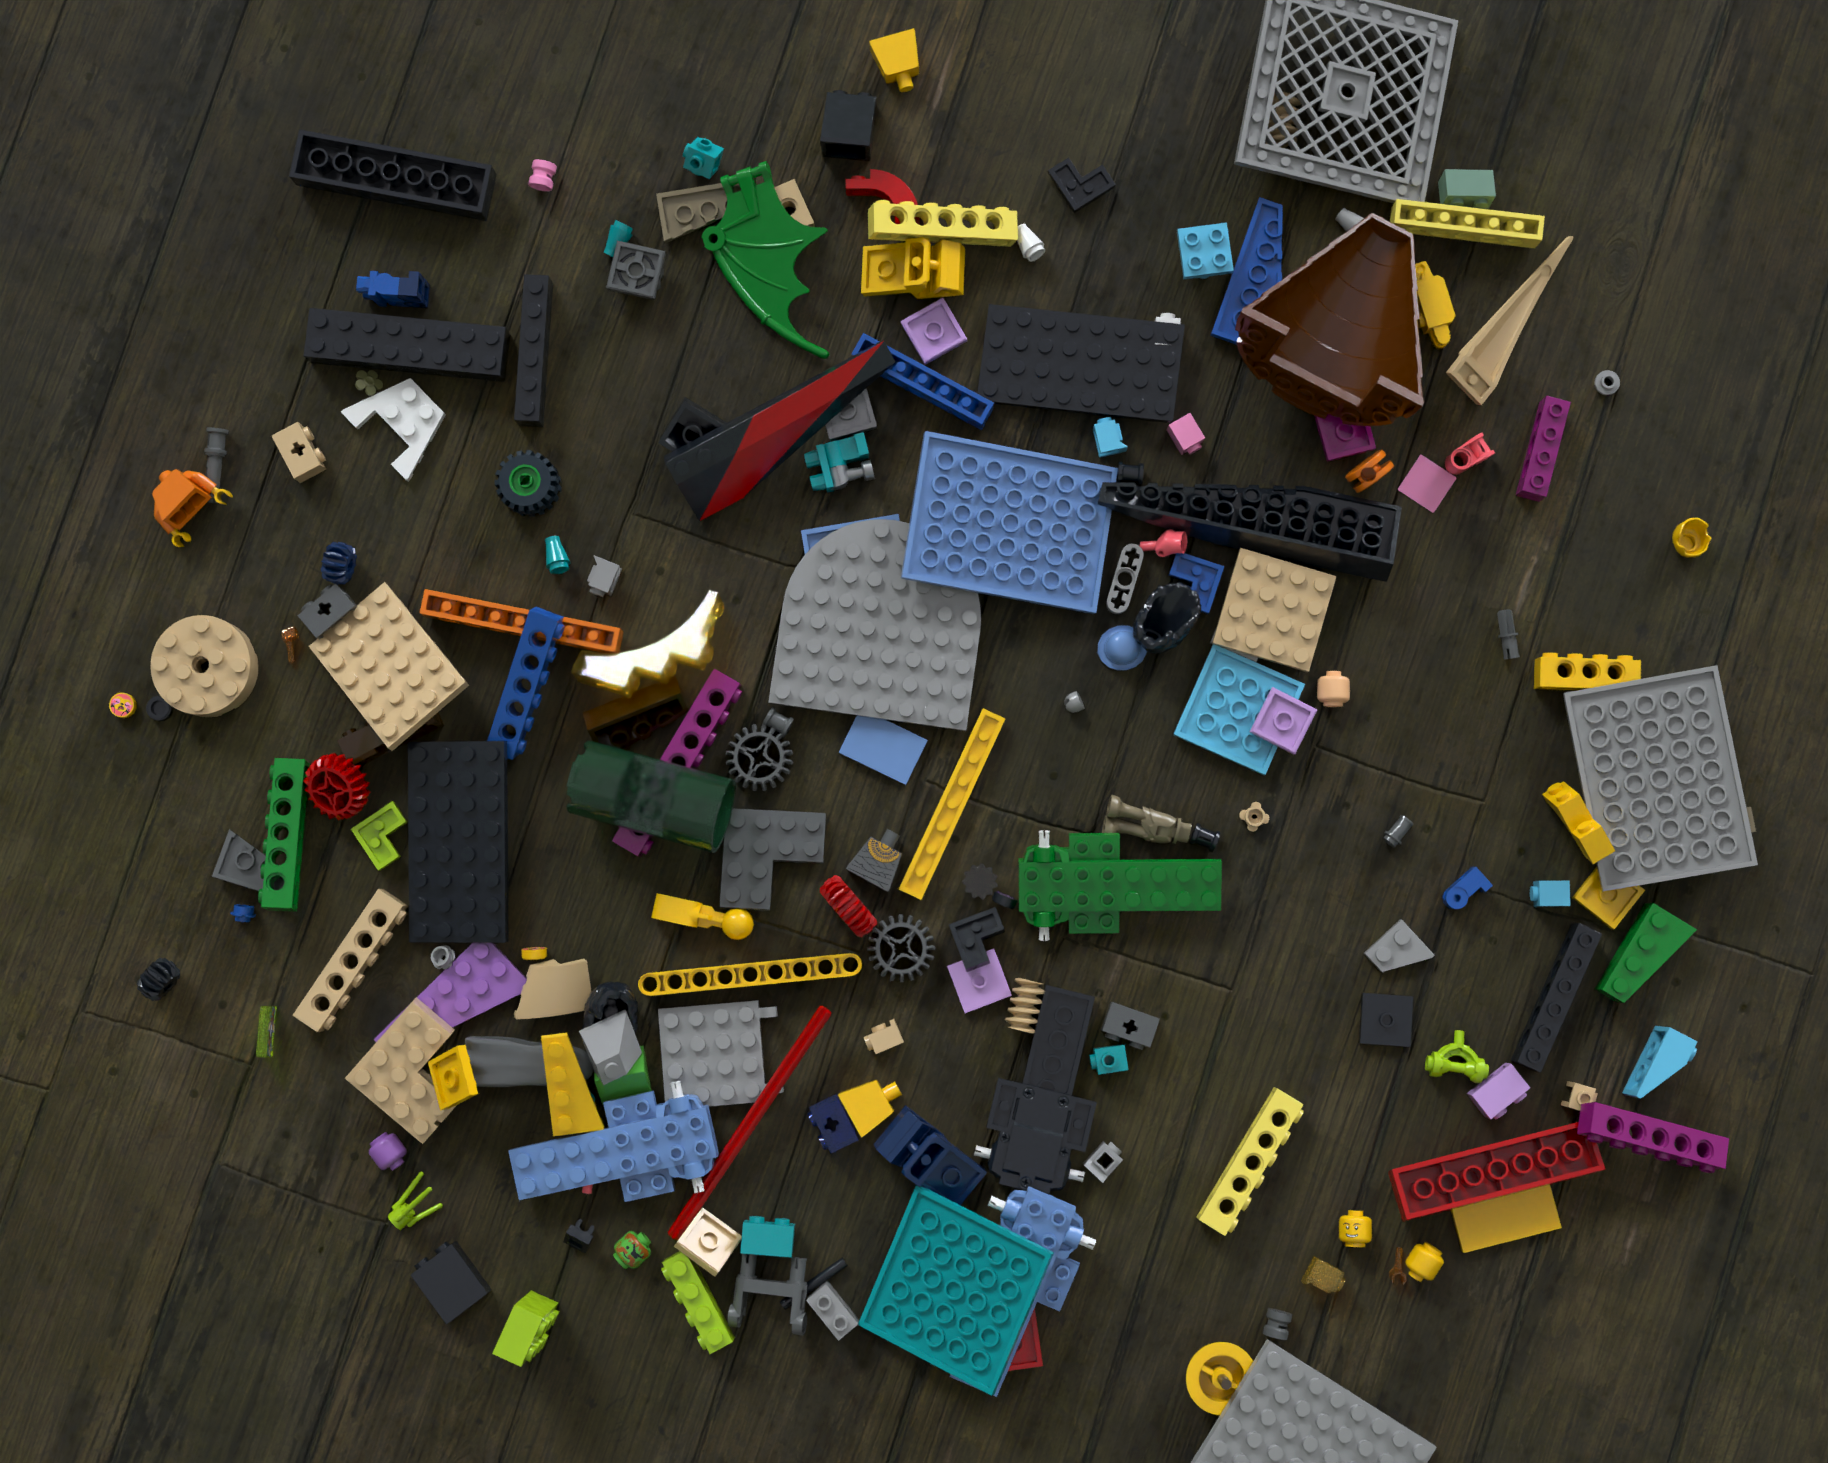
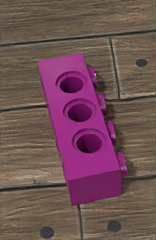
[1515,396,1571,502]

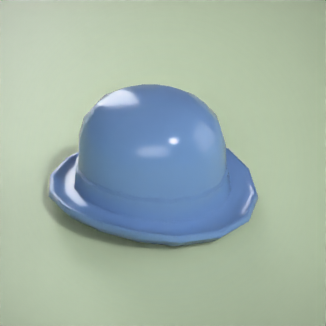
[1097,626,1147,670]

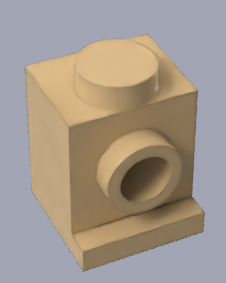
[864,1019,904,1054]

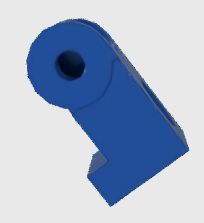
[1442,867,1493,909]

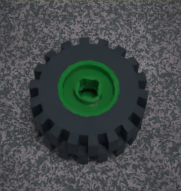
[495,450,562,517]

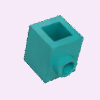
[1089,1044,1128,1075]

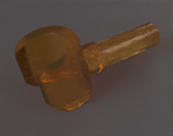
[281,626,299,662]
[1389,1247,1407,1285]

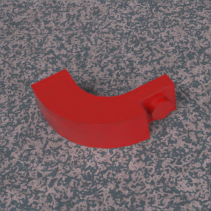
[846,169,920,225]

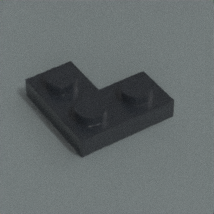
[1048,157,1116,213]
[949,907,1005,972]

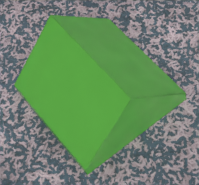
[594,1045,652,1105]

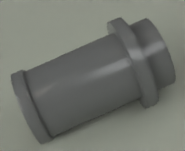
[1383,815,1414,848]

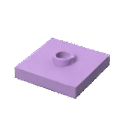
[900,298,967,365]
[1249,687,1317,755]
[947,948,1012,1013]

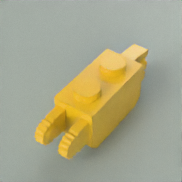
[1415,261,1455,349]

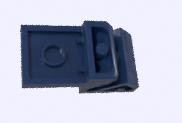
[874,1105,987,1205]

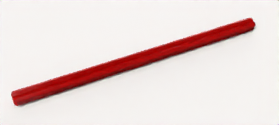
[668,1006,832,1240]

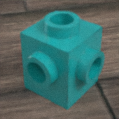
[683,137,724,179]

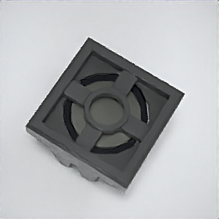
[606,241,666,300]

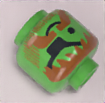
[613,1231,651,1269]

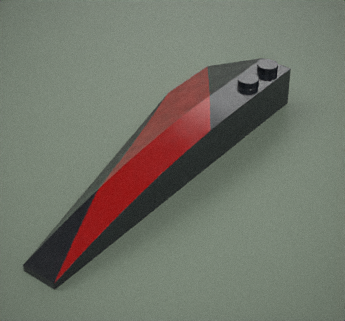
[664,340,895,521]

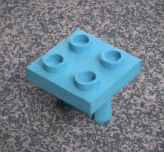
[1177,223,1234,279]

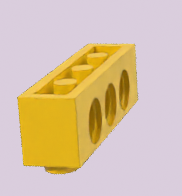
[1534,653,1641,691]

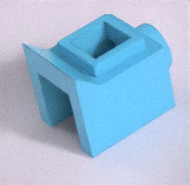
[1093,417,1128,458]

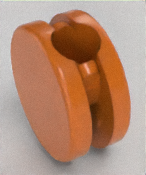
[1345,450,1394,493]

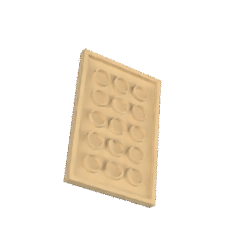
[309,582,469,751]

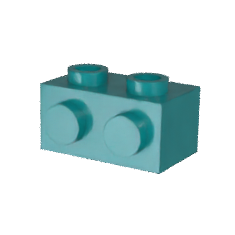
[741,1216,795,1257]

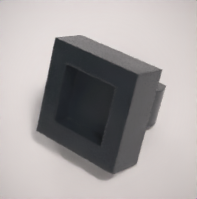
[563,1219,594,1254]

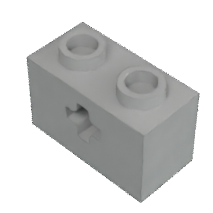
[806,1280,859,1341]

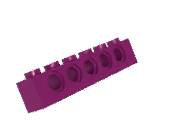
[1577,1102,1729,1173]

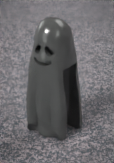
[465,1036,593,1087]

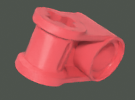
[1445,433,1495,475]

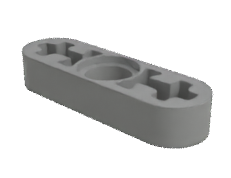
[1106,544,1144,614]

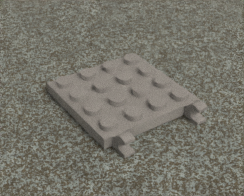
[658,1000,784,1106]

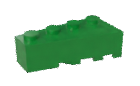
[1595,903,1697,1003]

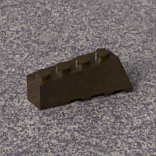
[583,676,689,766]
[337,712,445,766]

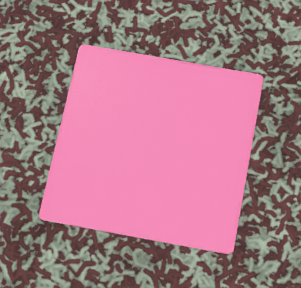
[1398,455,1456,513]

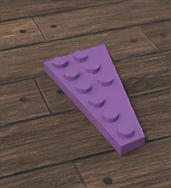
[374,943,527,1042]

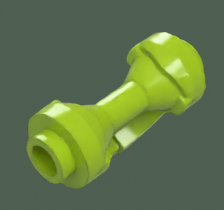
[1425,1030,1489,1084]

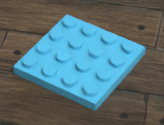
[1173,644,1305,775]

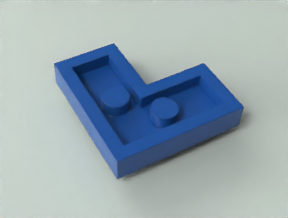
[1169,553,1224,614]

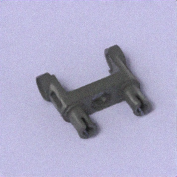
[728,1254,808,1336]

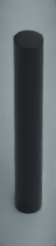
[780,1257,848,1310]

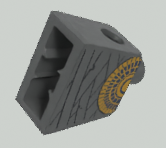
[846,829,902,892]

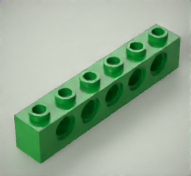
[258,758,310,912]

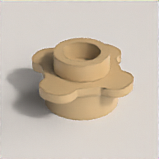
[1239,802,1269,832]

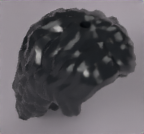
[1133,582,1201,654]
[582,982,638,1035]

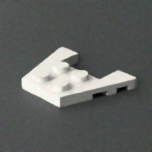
[341,378,446,481]

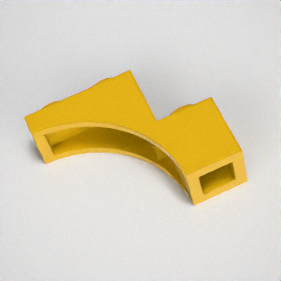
[1542,781,1615,864]

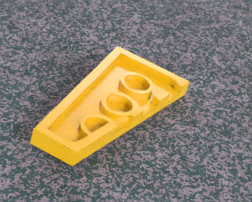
[541,1033,604,1136]

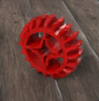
[303,753,370,821]
[820,875,877,937]

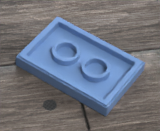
[839,716,928,785]

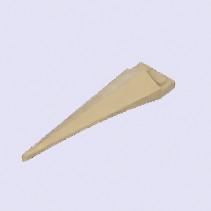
[1446,236,1573,405]

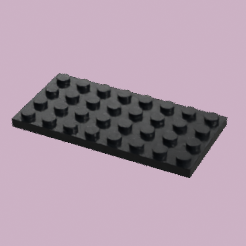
[977,304,1185,423]
[408,741,509,943]

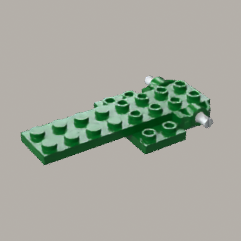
[1018,830,1222,941]

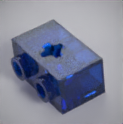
[807,1093,859,1153]

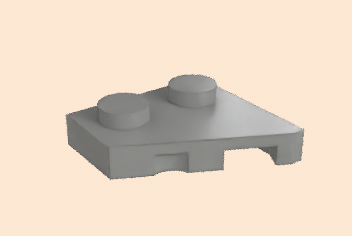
[1364,919,1435,972]

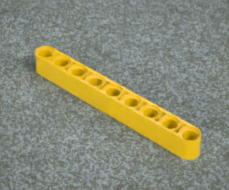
[638,953,862,996]

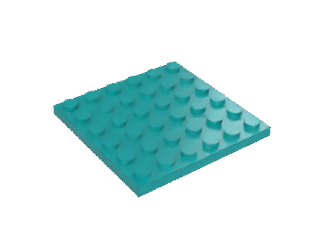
[858,1185,1054,1396]

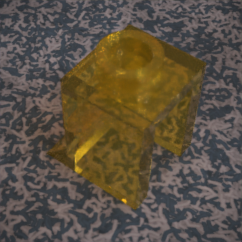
[1301,1256,1345,1294]

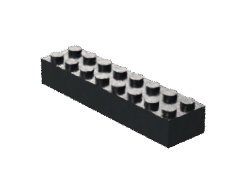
[289,129,497,221]
[304,308,510,382]

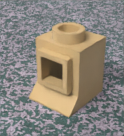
[1561,1081,1598,1111]

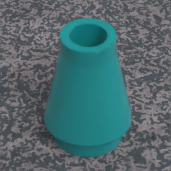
[603,220,633,257]
[545,536,571,574]

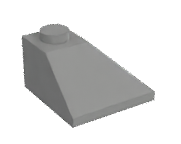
[579,1010,642,1085]

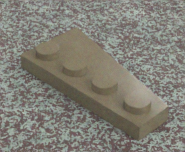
[656,183,741,243]

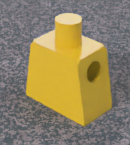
[869,28,919,92]
[838,1080,902,1137]

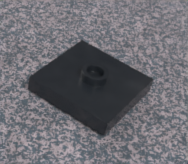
[1359,993,1413,1047]

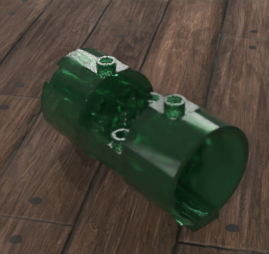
[566,741,736,853]

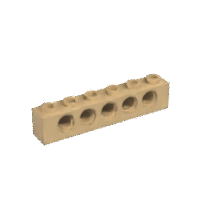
[293,889,408,1032]

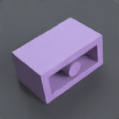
[1466,1063,1530,1119]

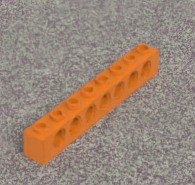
[420,589,624,656]

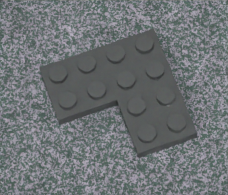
[720,808,826,911]

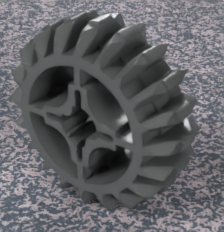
[726,724,793,791]
[867,914,935,982]

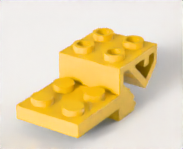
[861,237,965,299]

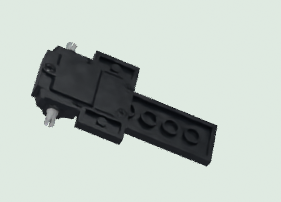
[974,985,1097,1195]

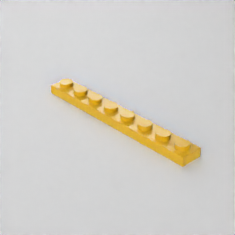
[899,708,1005,900]

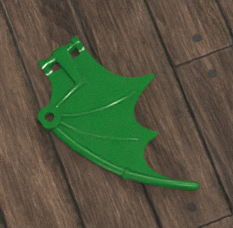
[701,161,829,359]

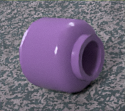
[369,1132,407,1171]

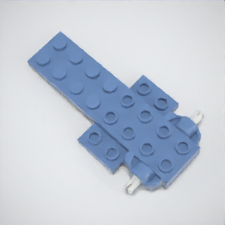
[508,1081,719,1202]
[950,1186,1096,1397]

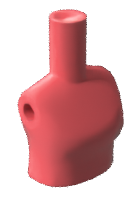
[1140,529,1187,557]

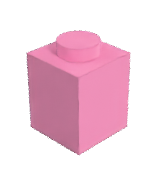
[1167,413,1205,455]

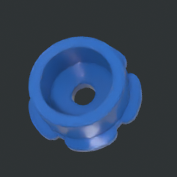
[230,904,256,922]

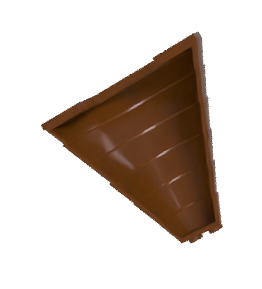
[1235,213,1425,426]

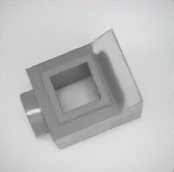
[587,555,622,597]
[1083,1141,1123,1183]

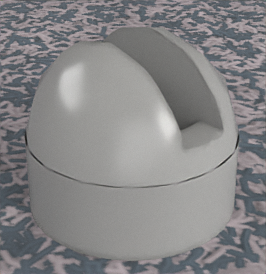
[1064,691,1085,713]

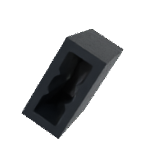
[411,1241,492,1325]

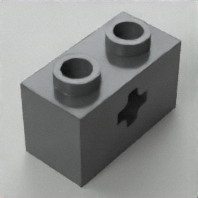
[297,584,357,639]
[1101,1001,1160,1050]

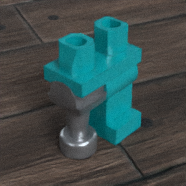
[804,432,875,493]

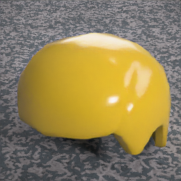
[1672,518,1712,558]

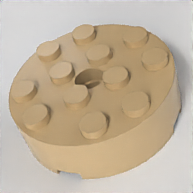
[151,615,258,717]

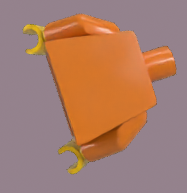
[152,469,233,547]

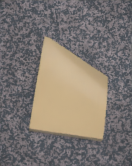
[514,959,591,1019]

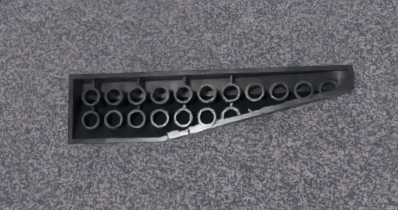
[1098,482,1402,582]

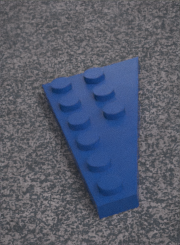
[1210,197,1283,345]

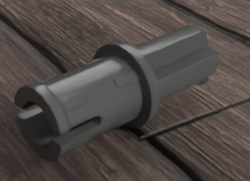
[1497,609,1520,660]

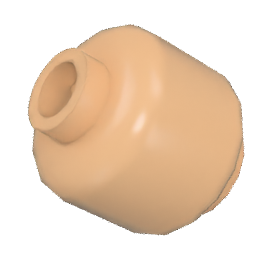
[1317,671,1350,707]

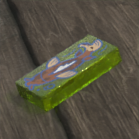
[256,1006,277,1058]

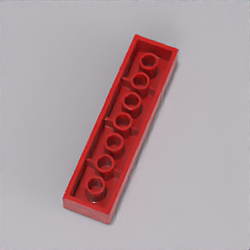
[1388,1122,1605,1222]

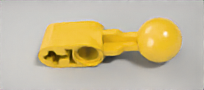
[651,893,754,940]

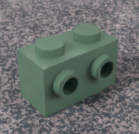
[1438,169,1496,209]

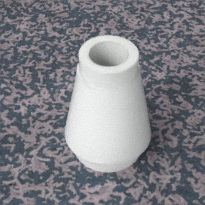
[1017,224,1045,262]

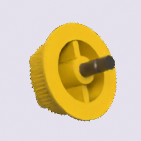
[1186,1342,1253,1415]

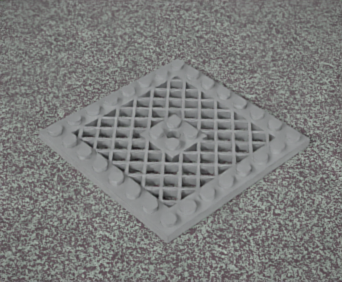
[1234,0,1458,203]

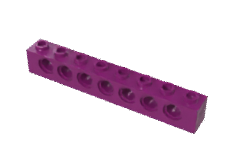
[612,669,743,857]

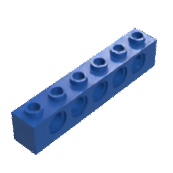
[851,333,994,430]
[487,607,565,760]

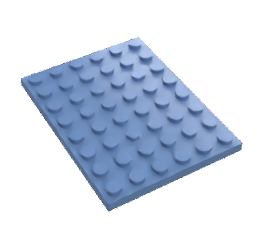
[901,431,1118,614]

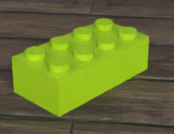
[492,1290,560,1367]

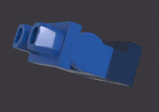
[356,271,430,308]

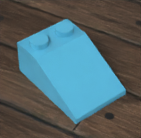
[1622,1026,1697,1099]

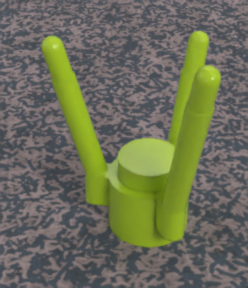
[388,1172,443,1230]

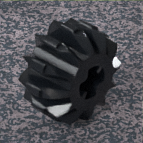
[137,958,180,1001]

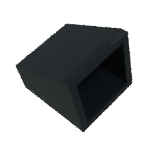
[820,90,876,161]

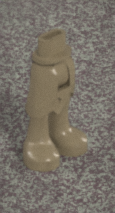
[1102,795,1192,844]

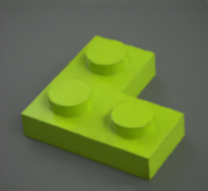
[351,801,408,871]

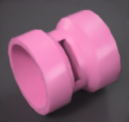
[528,159,557,191]

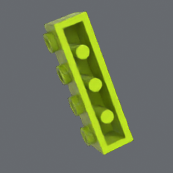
[661,1251,735,1354]

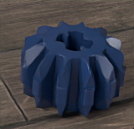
[321,542,357,585]

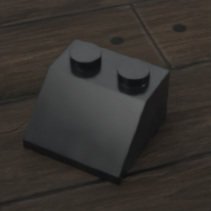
[658,396,727,452]

